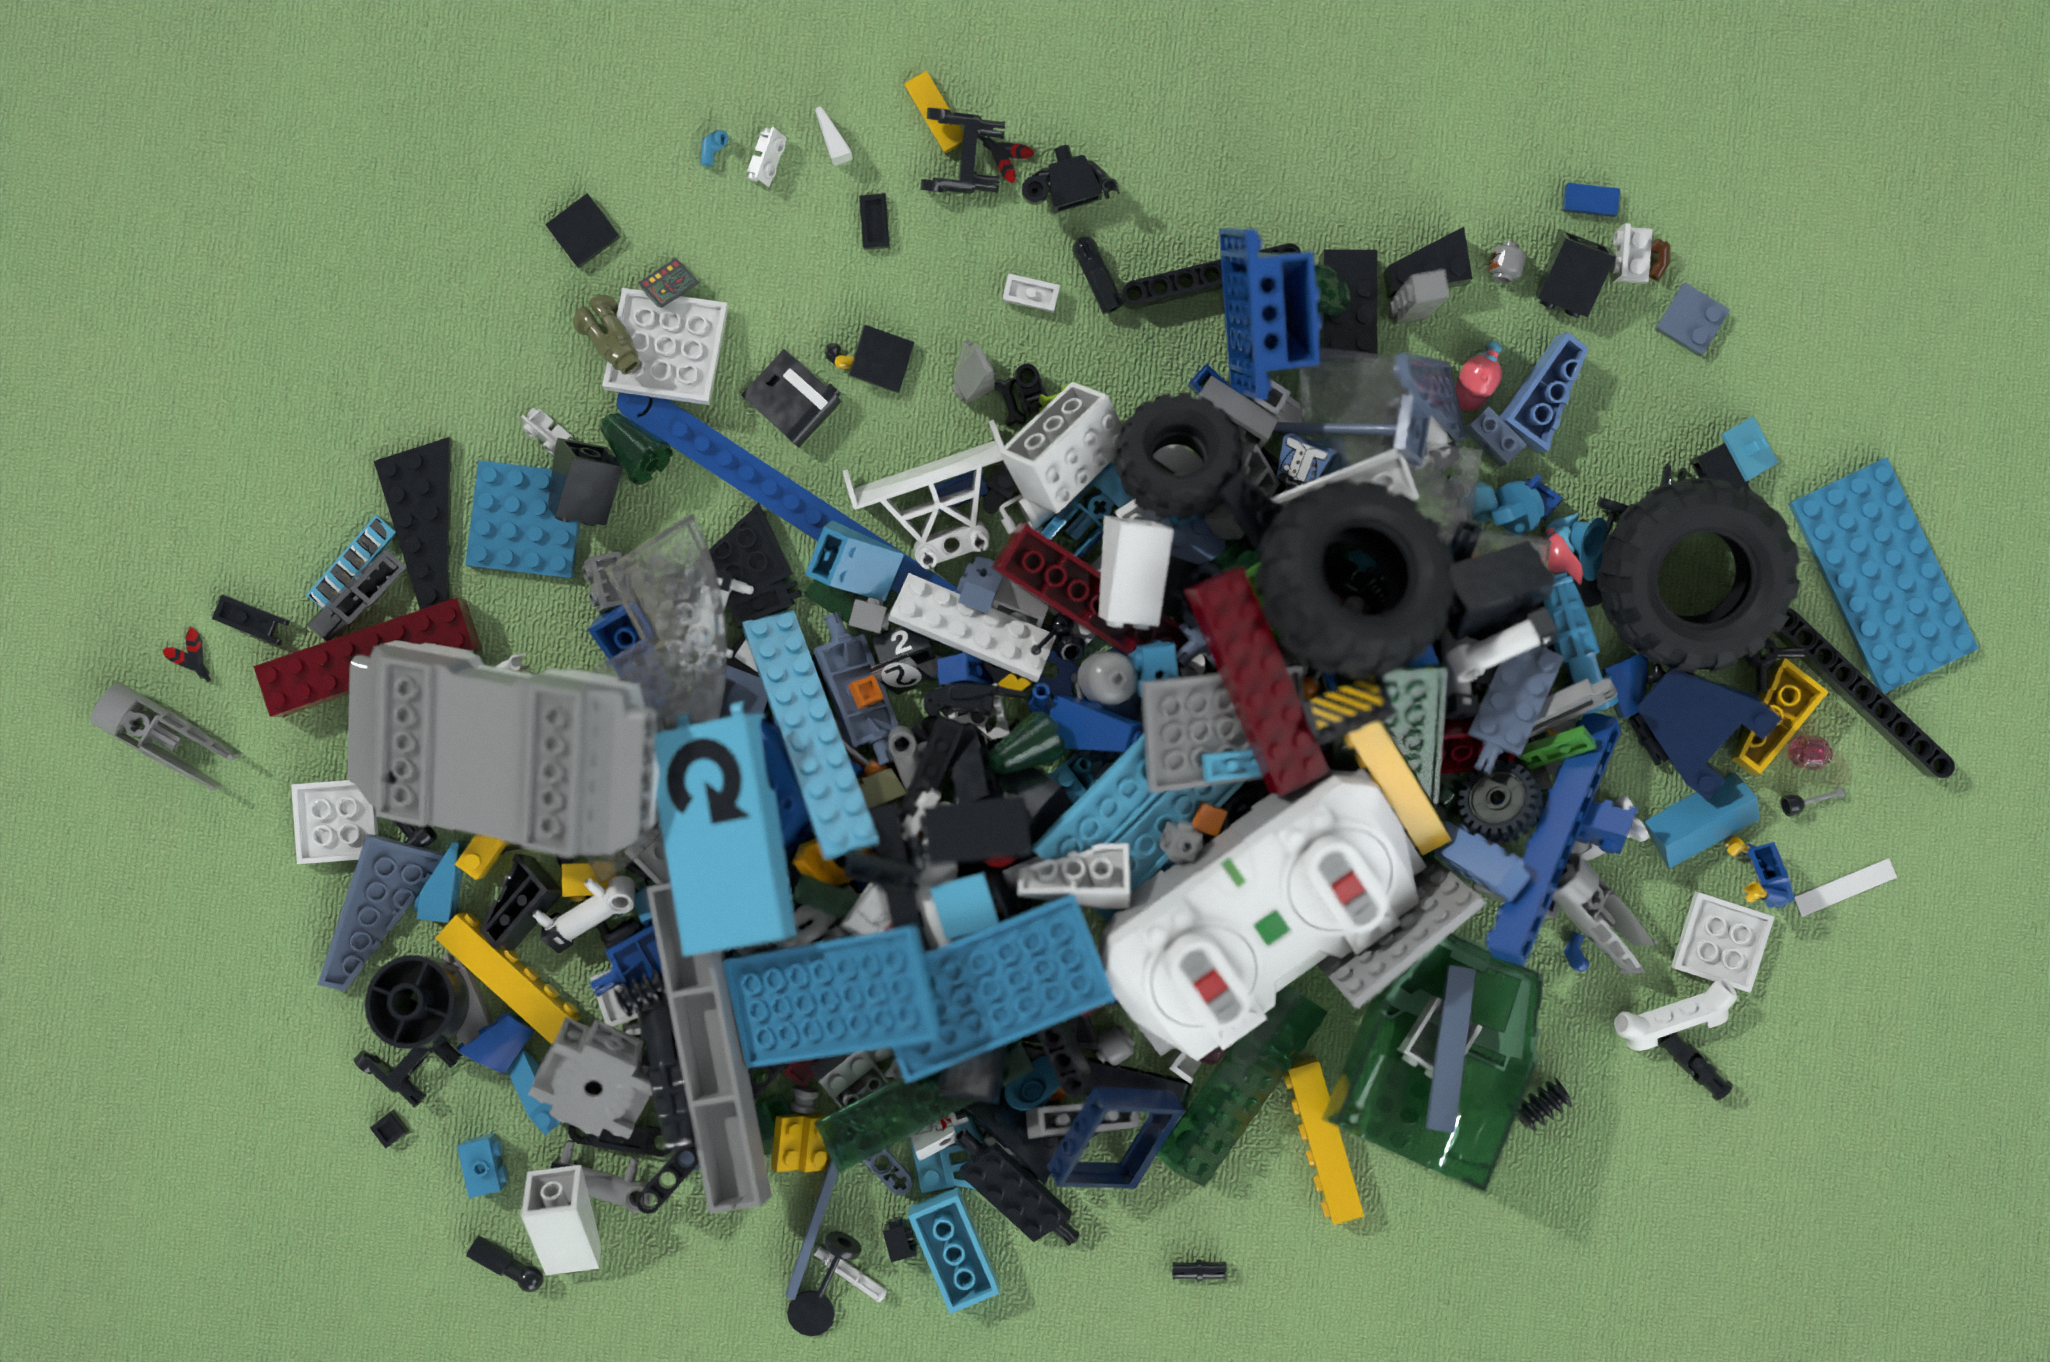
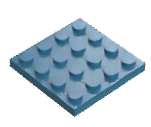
[465,460,580,579]

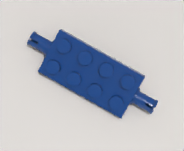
[590,924,662,997]

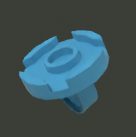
[1491,481,1545,534]

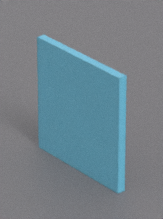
[1720,416,1778,482]
[930,872,999,940]

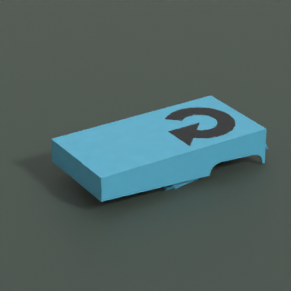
[655,701,796,956]

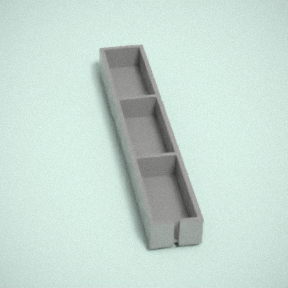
[646,881,772,1213]

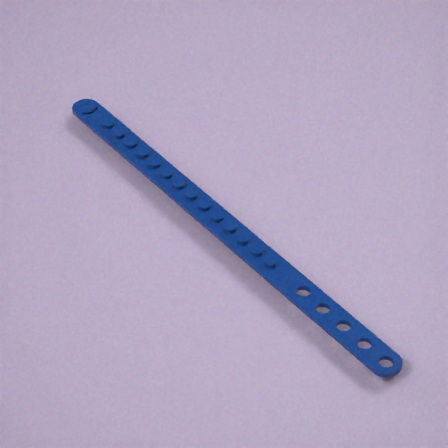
[617,392,1097,705]

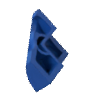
[1602,653,1648,718]
[456,1012,535,1073]

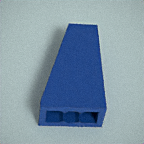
[1042,695,1144,752]

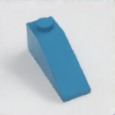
[414,841,466,923]
[507,1048,561,1136]

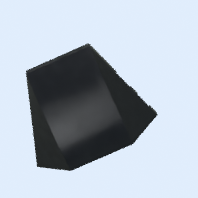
[995,758,1074,844]

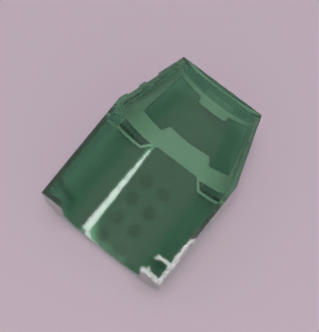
[1321,933,1543,1193]

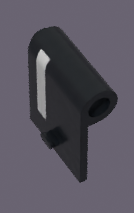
[741,349,842,448]

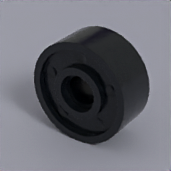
[365,955,470,1049]

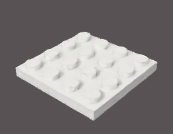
[602,288,728,405]

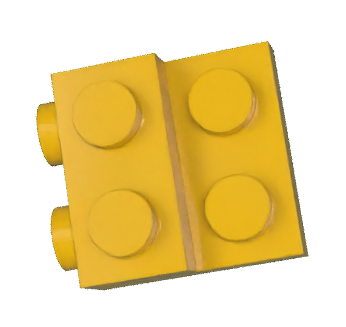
[770,1112,835,1172]

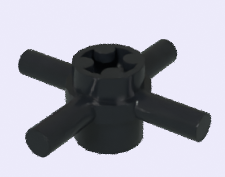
[1743,638,1804,693]

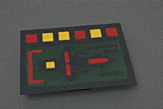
[638,258,700,308]

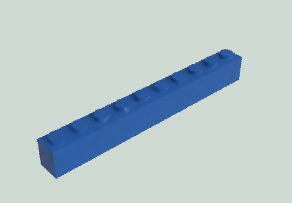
[1486,713,1621,966]

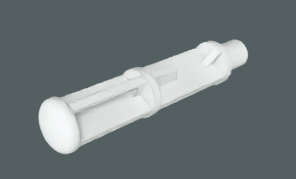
[814,1246,887,1302]

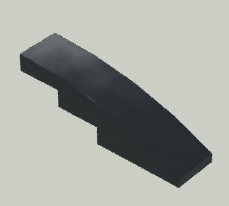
[306,549,406,641]

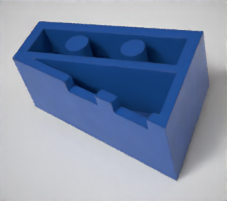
[1576,799,1638,855]

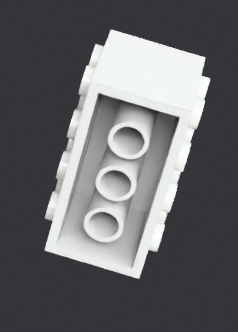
[999,382,1122,513]

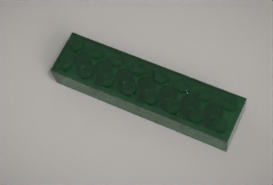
[1157,984,1328,1187]
[815,1038,1036,1173]

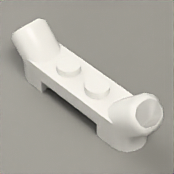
[1614,980,1737,1051]

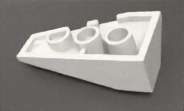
[1018,844,1130,908]

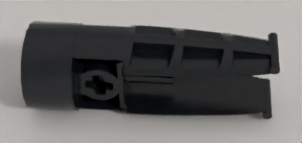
[637,1004,696,1150]

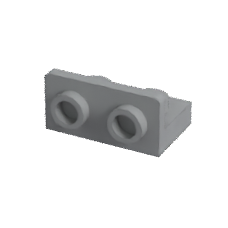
[582,551,634,613]

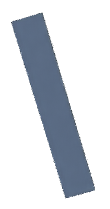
[1426,965,1476,1133]
[785,1138,848,1300]

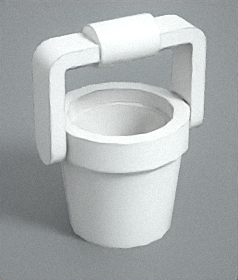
[999,494,1058,534]

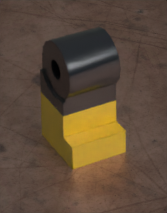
[984,661,1032,700]

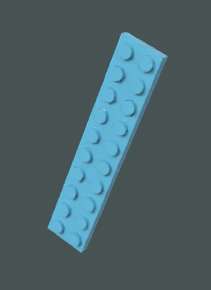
[742,609,879,860]

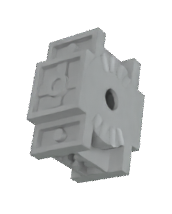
[528,1017,652,1139]

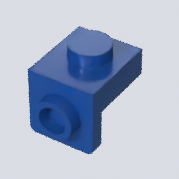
[1524,474,1563,520]

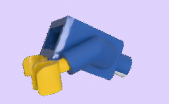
[1725,836,1795,908]

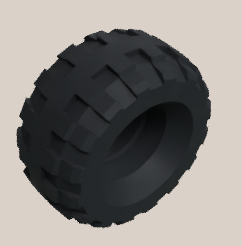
[1116,392,1243,520]

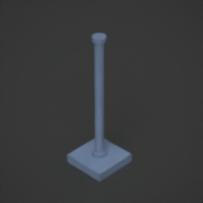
[1272,395,1431,466]

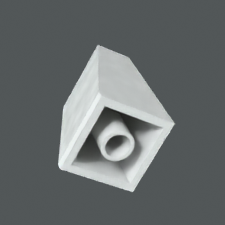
[1099,516,1173,630]
[521,1165,601,1275]

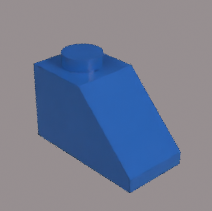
[937,653,994,686]

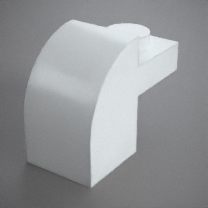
[1253,380,1310,423]

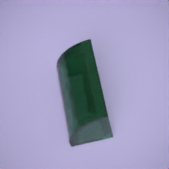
[754,1093,791,1155]

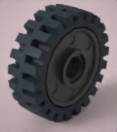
[1458,760,1543,843]

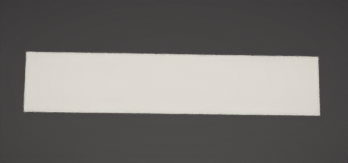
[1794,858,1897,917]

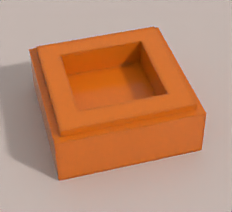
[848,674,885,710]
[1191,801,1227,837]

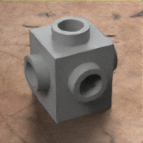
[1159,821,1202,863]

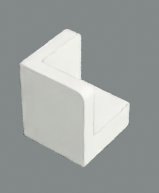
[1167,1048,1205,1084]

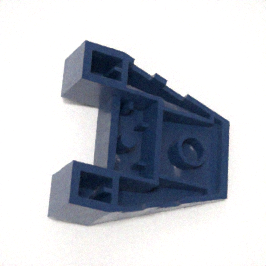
[1636,668,1782,800]

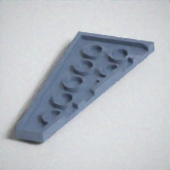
[1394,353,1467,442]
[318,833,446,991]

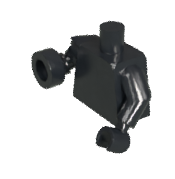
[1022,145,1120,214]

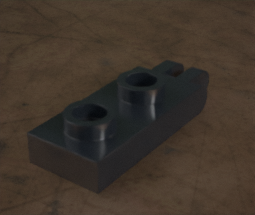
[728,580,803,629]

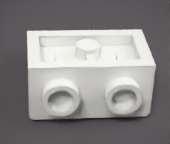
[1611,223,1653,284]

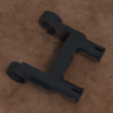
[920,108,1005,194]
[353,999,463,1108]

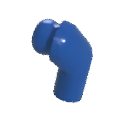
[1564,931,1589,971]

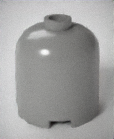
[1078,651,1138,704]

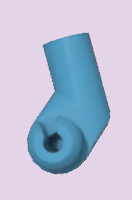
[700,130,729,167]

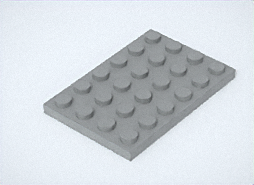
[1141,664,1304,793]
[1316,856,1486,1009]

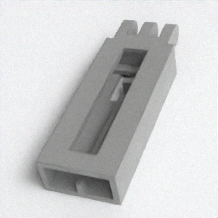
[1528,679,1618,739]
[437,953,493,1045]

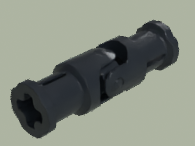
[1658,1032,1733,1101]

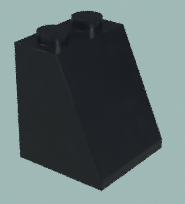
[1536,229,1616,318]
[548,438,624,526]

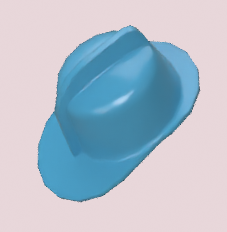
[1569,517,1608,581]
[1005,1056,1060,1110]

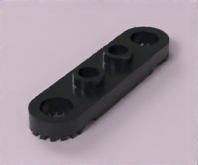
[568,1124,673,1157]

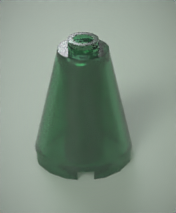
[601,413,673,485]
[988,711,1065,775]

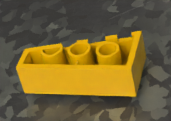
[1731,658,1829,776]

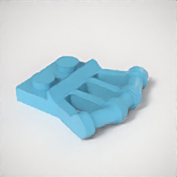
[910,1115,986,1193]

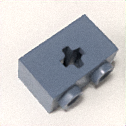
[1465,407,1527,467]
[957,555,1003,614]

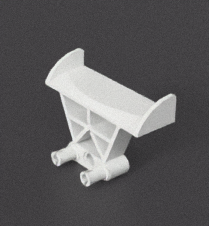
[843,420,1004,569]

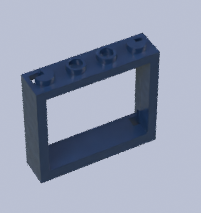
[1047,1087,1185,1189]

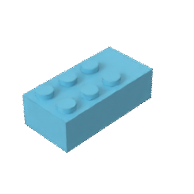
[908,1186,1000,1314]

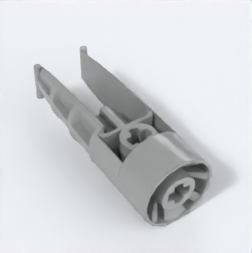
[90,682,241,791]
[1552,852,1658,974]

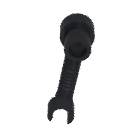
[393,820,437,847]

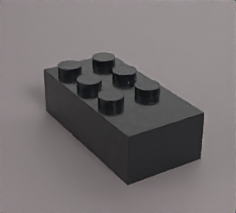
[1319,249,1377,362]

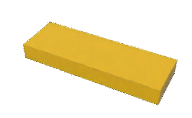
[904,70,964,154]

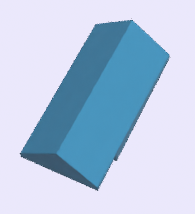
[1643,772,1760,869]

